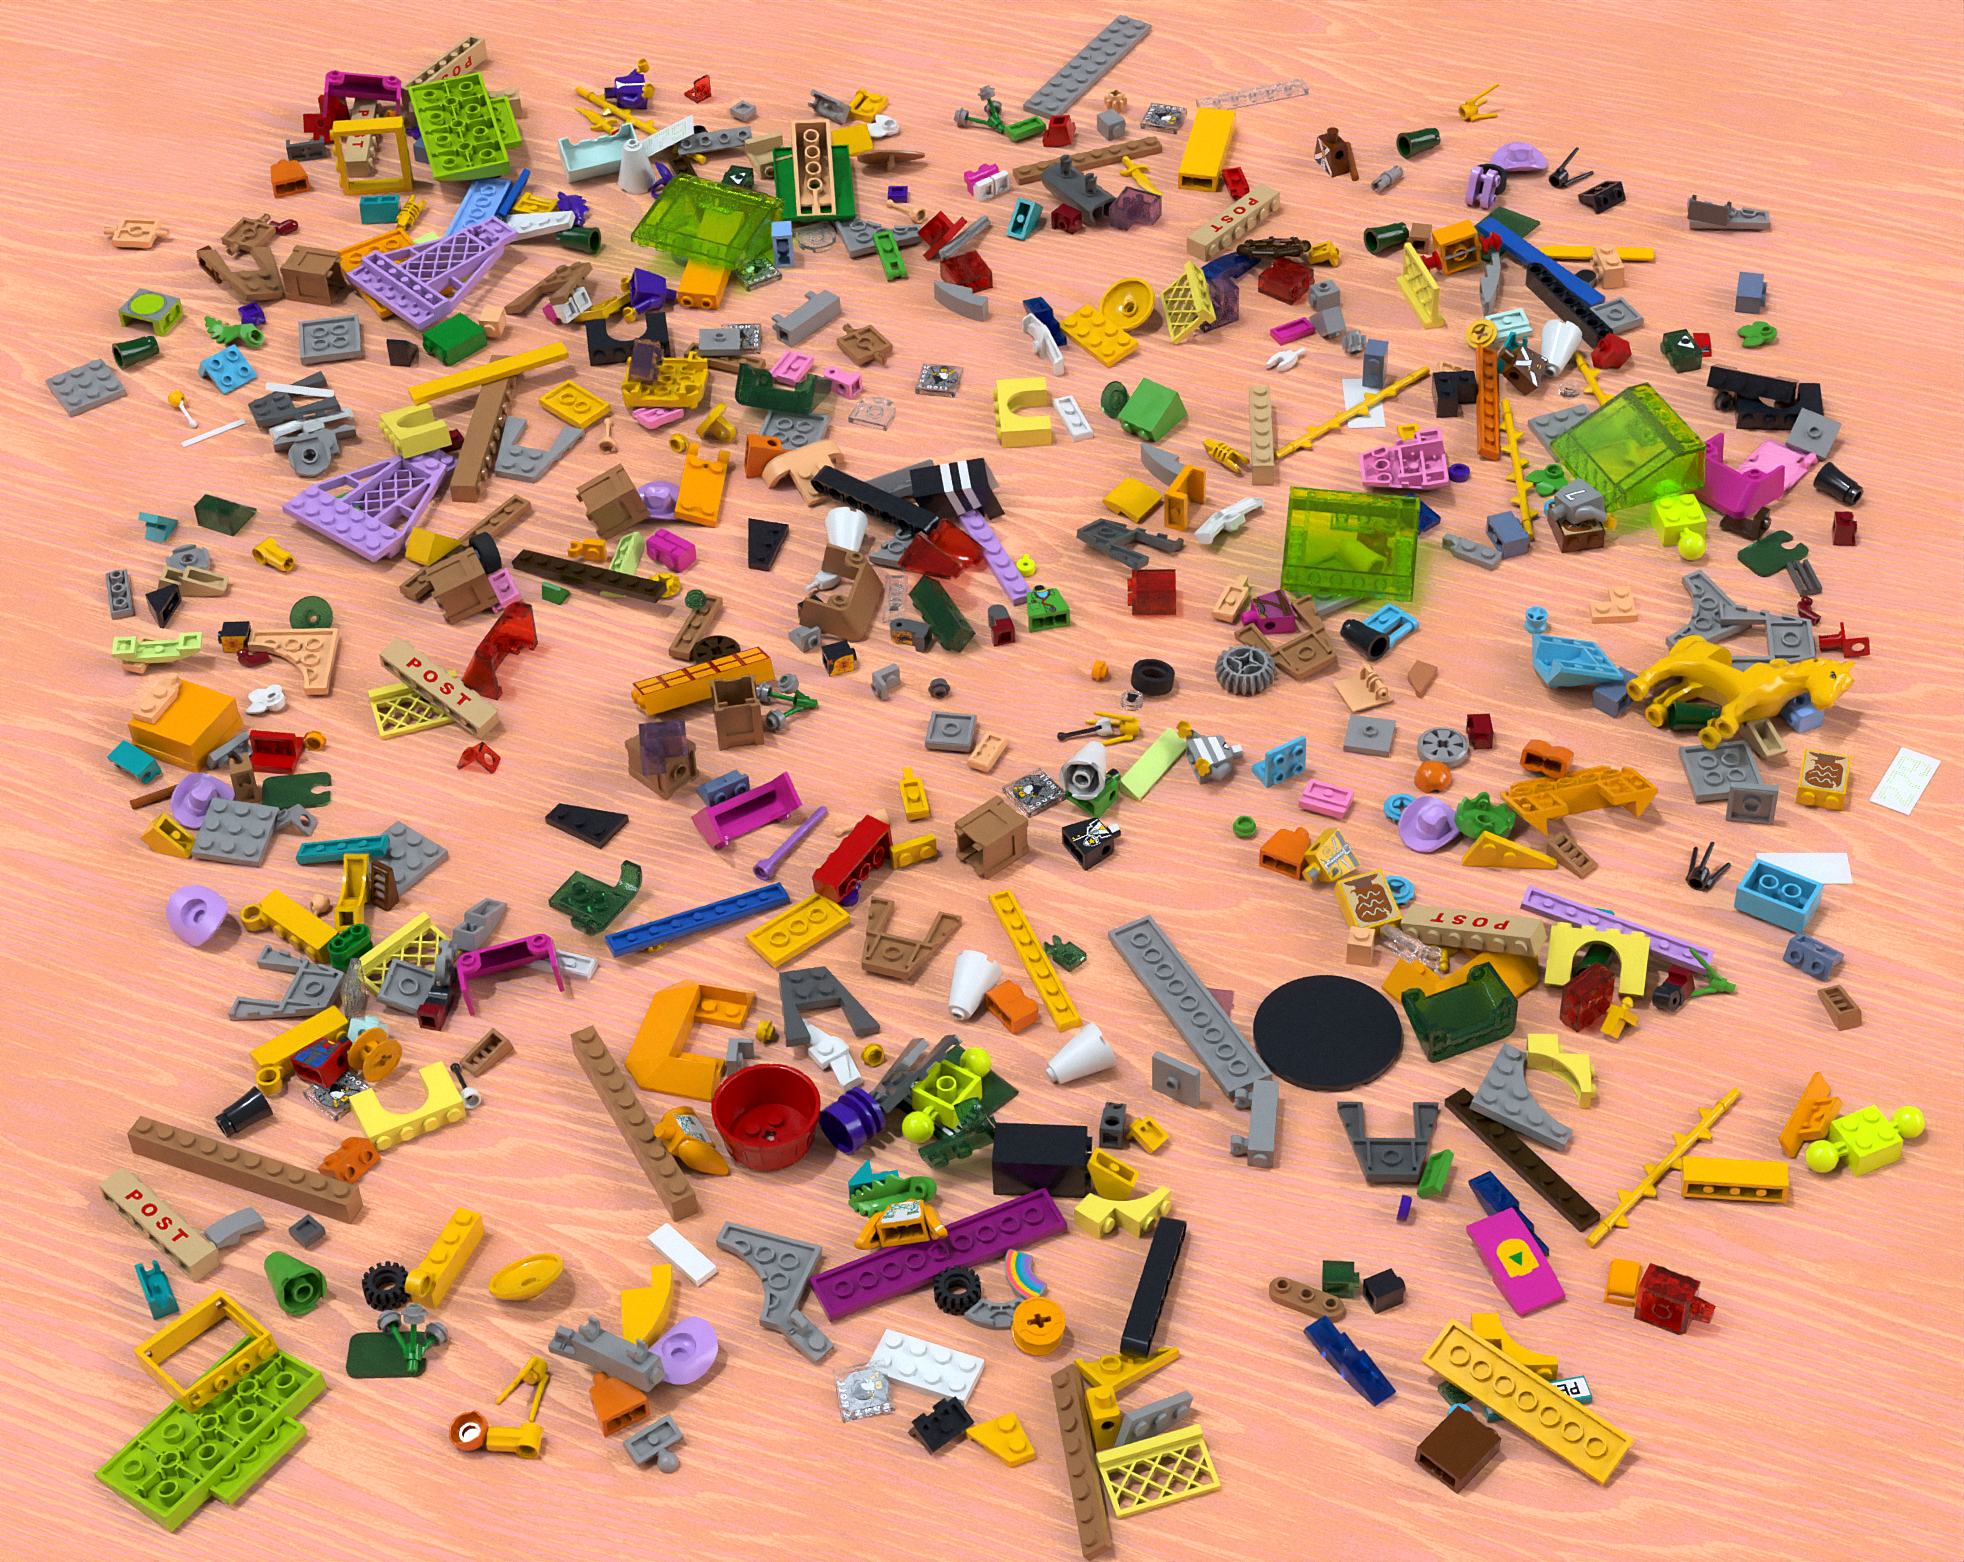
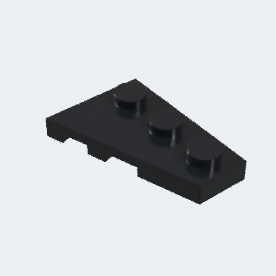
[748,518,789,572]
[545,803,629,849]

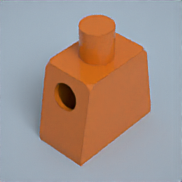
[270,159,310,199]
[744,434,792,478]
[1259,827,1311,881]
[589,1371,650,1437]

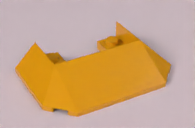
[1500,765,1658,836]
[1381,948,1538,1032]
[624,979,756,1103]

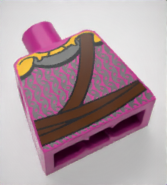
[1241,589,1296,635]

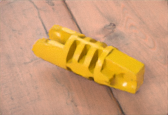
[396,194,427,231]
[1203,437,1250,474]

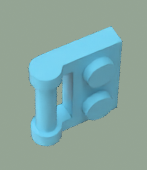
[1362,602,1419,650]

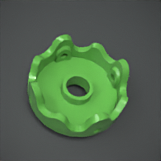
[1454,792,1516,840]

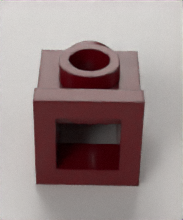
[1051,203,1083,235]
[1831,511,1857,546]
[1466,713,1494,750]

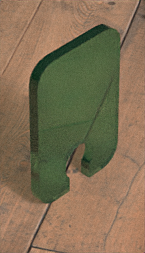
[1737,530,1809,578]
[262,772,332,811]
[346,1331,428,1379]

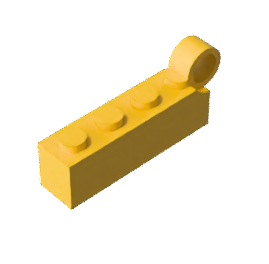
[240,888,340,965]
[249,1005,350,1095]
[405,1207,485,1310]

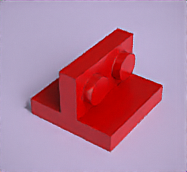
[917,211,967,261]
[249,730,305,775]

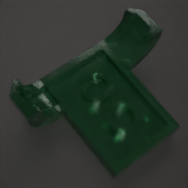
[548,860,642,936]
[918,1097,996,1169]

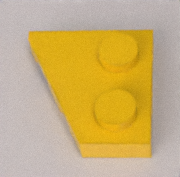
[966,1412,1036,1468]

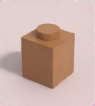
[1409,223,1432,255]

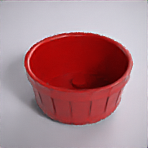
[711,1063,821,1171]

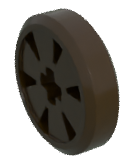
[692,635,741,665]

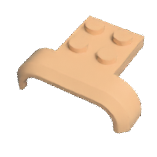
[762,439,844,507]

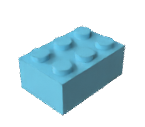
[1734,858,1824,934]

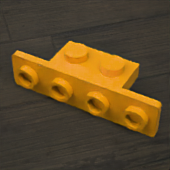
[1778,1072,1843,1157]

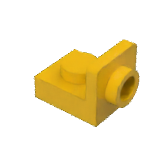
[1308,240,1340,267]
[1125,1114,1170,1154]

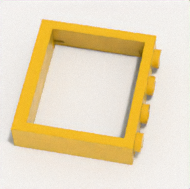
[330,116,414,196]
[133,1288,278,1414]

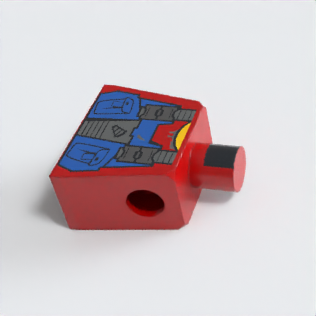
[290,1036,352,1089]

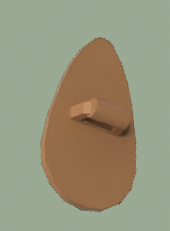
[857,150,925,172]

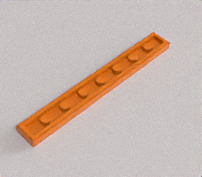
[1476,345,1499,461]

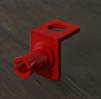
[1818,622,1870,658]

